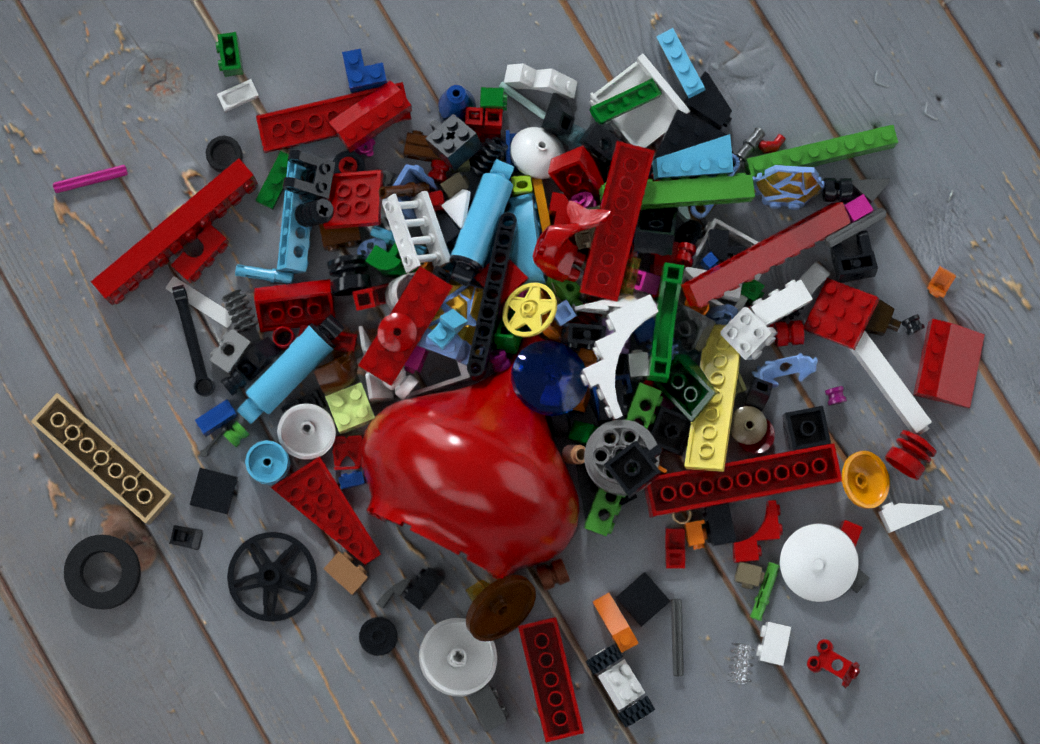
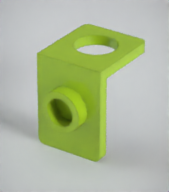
[511,175,532,197]

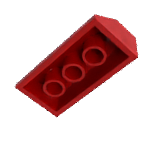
[328,80,412,153]
[254,279,336,332]

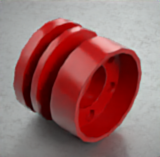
[884,430,937,480]

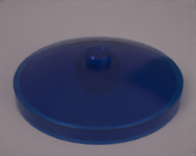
[511,340,588,416]

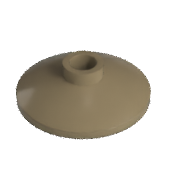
[730,406,767,445]

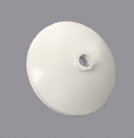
[510,127,565,179]
[277,404,336,459]

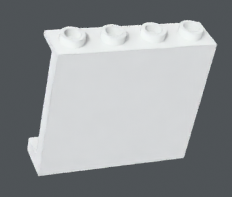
[589,54,690,148]

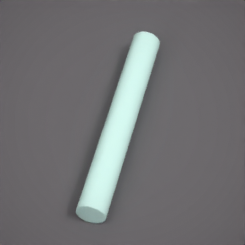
[498,81,546,120]

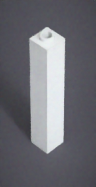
[849,331,932,435]

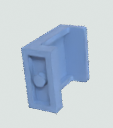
[384,164,439,220]

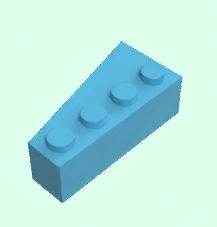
[652,134,733,180]

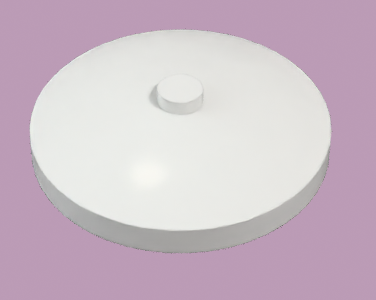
[780,523,859,602]
[419,618,497,696]

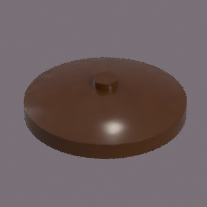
[466,575,536,642]

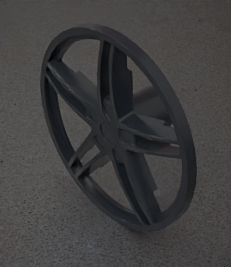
[227,532,317,622]

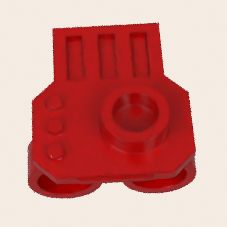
[807,639,860,689]

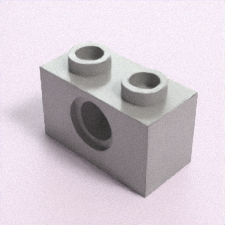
[210,329,253,376]

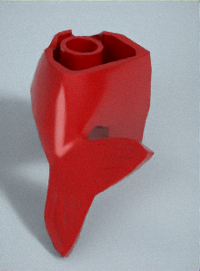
[533,201,611,282]

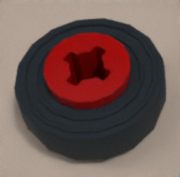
[333,150,366,174]

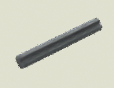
[824,208,887,248]
[671,599,684,676]

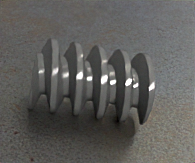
[222,289,258,333]

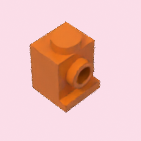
[684,520,707,550]

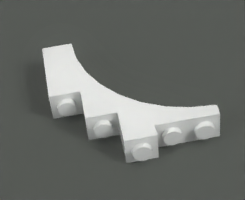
[580,294,659,420]

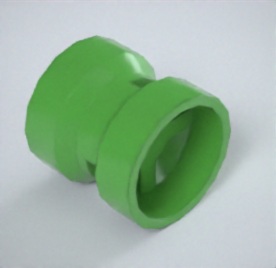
[223,421,250,447]

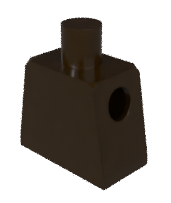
[865,293,901,336]

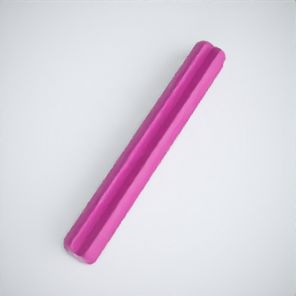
[53,165,128,193]

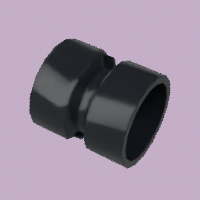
[822,177,853,203]

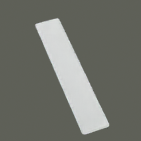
[166,276,233,328]

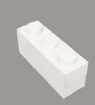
[750,279,813,326]

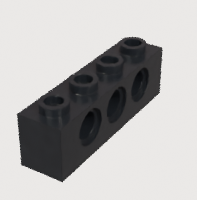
[579,122,653,179]

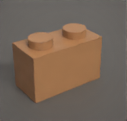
[323,552,369,596]

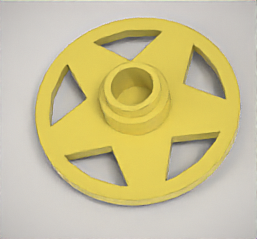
[502,283,557,337]

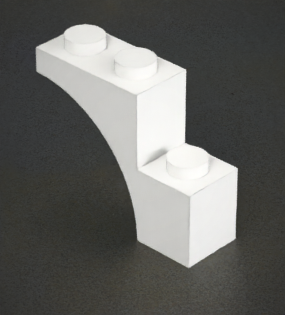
[504,64,578,99]

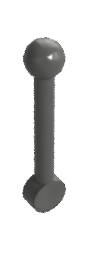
[200,424,229,457]

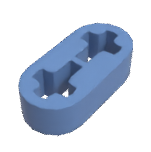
[706,304,739,325]

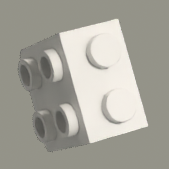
[720,307,778,360]

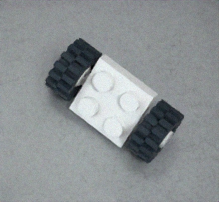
[585,643,655,728]

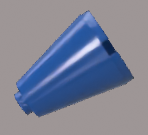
[438,85,476,123]

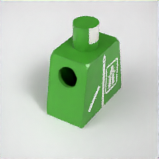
[546,277,584,314]

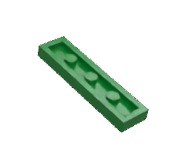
[589,78,662,125]

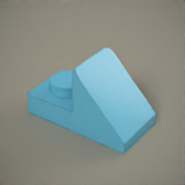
[427,309,468,350]

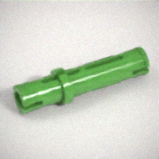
[750,562,780,621]

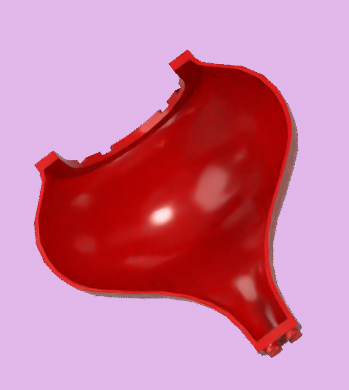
[360,330,580,580]

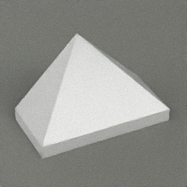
[441,189,471,229]

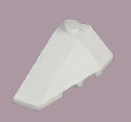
[575,290,657,316]
[359,326,396,404]

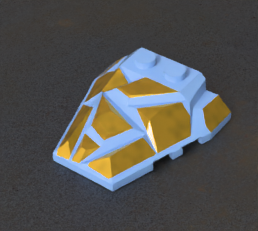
[753,165,825,210]
[417,280,485,369]

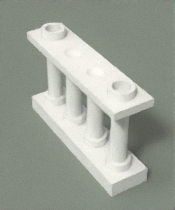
[382,191,450,273]

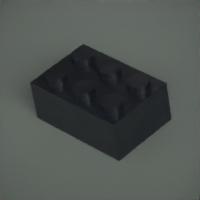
[633,207,678,256]

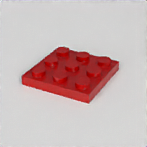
[323,170,383,229]
[803,278,880,350]

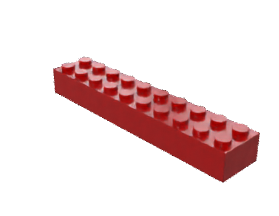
[90,158,258,305]
[644,443,842,518]

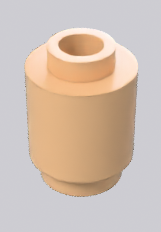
[562,445,585,464]

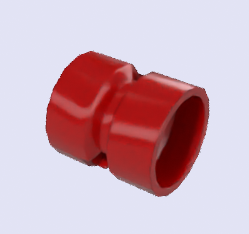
[775,320,804,347]

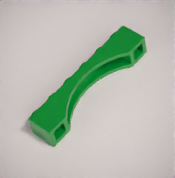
[647,262,684,383]

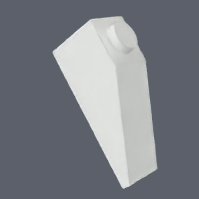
[878,502,944,533]

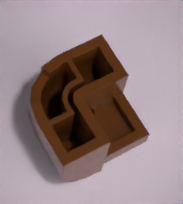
[314,350,358,396]

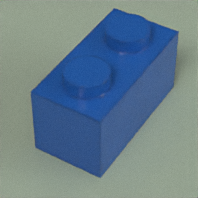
[700,252,719,270]
[338,470,365,490]

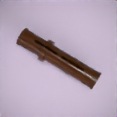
[378,182,429,199]

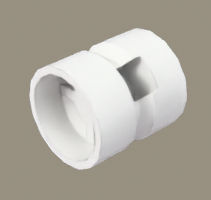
[382,368,419,400]

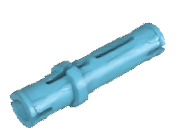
[370,225,427,255]
[235,264,294,284]

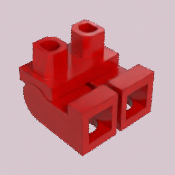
[465,107,503,142]

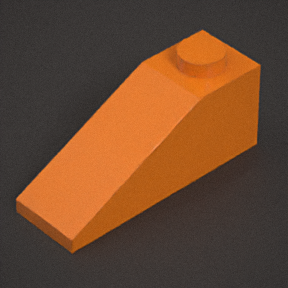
[592,593,639,653]

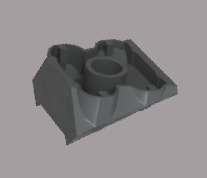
[673,302,716,352]

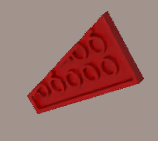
[270,457,382,565]

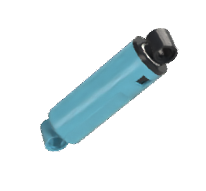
[449,159,514,287]
[236,314,345,424]

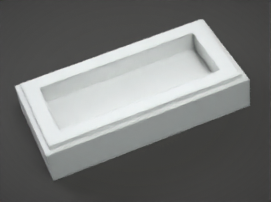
[217,79,259,112]

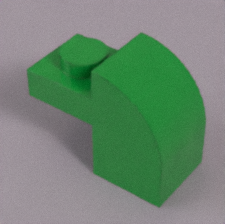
[366,242,403,273]

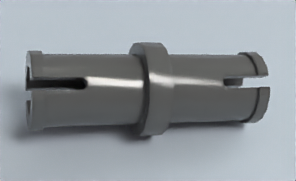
[735,127,765,163]

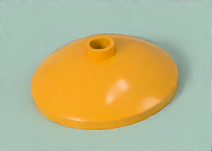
[842,451,890,509]

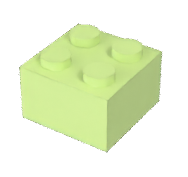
[325,383,375,435]

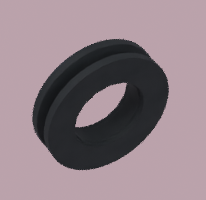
[64,535,141,610]

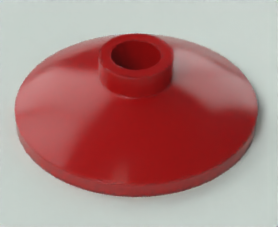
[378,313,417,352]

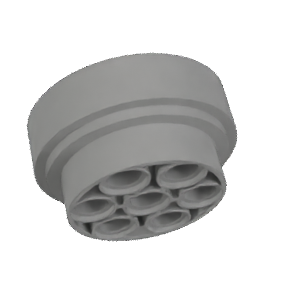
[584,420,660,496]

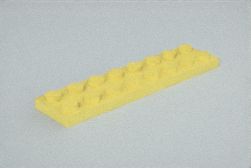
[684,324,741,472]

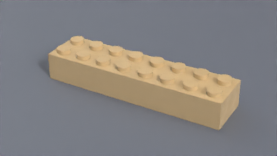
[31,393,175,525]

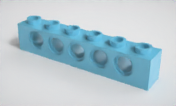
[277,161,313,274]

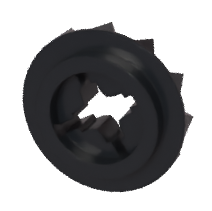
[675,220,703,245]

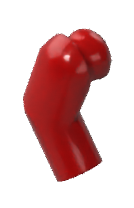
[758,134,786,153]

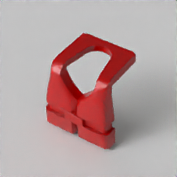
[332,435,362,470]

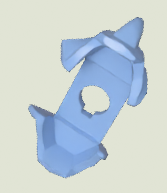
[751,353,818,388]

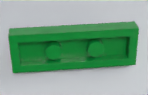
[255,151,289,210]

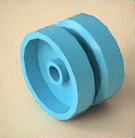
[245,440,291,485]

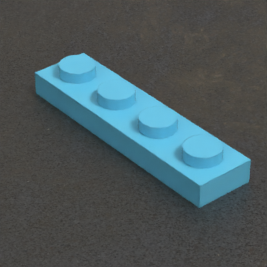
[656,28,706,98]

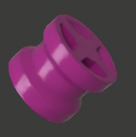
[489,349,511,373]
[825,386,847,406]

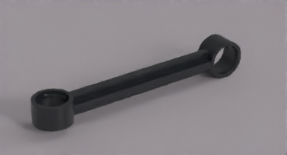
[172,284,215,397]

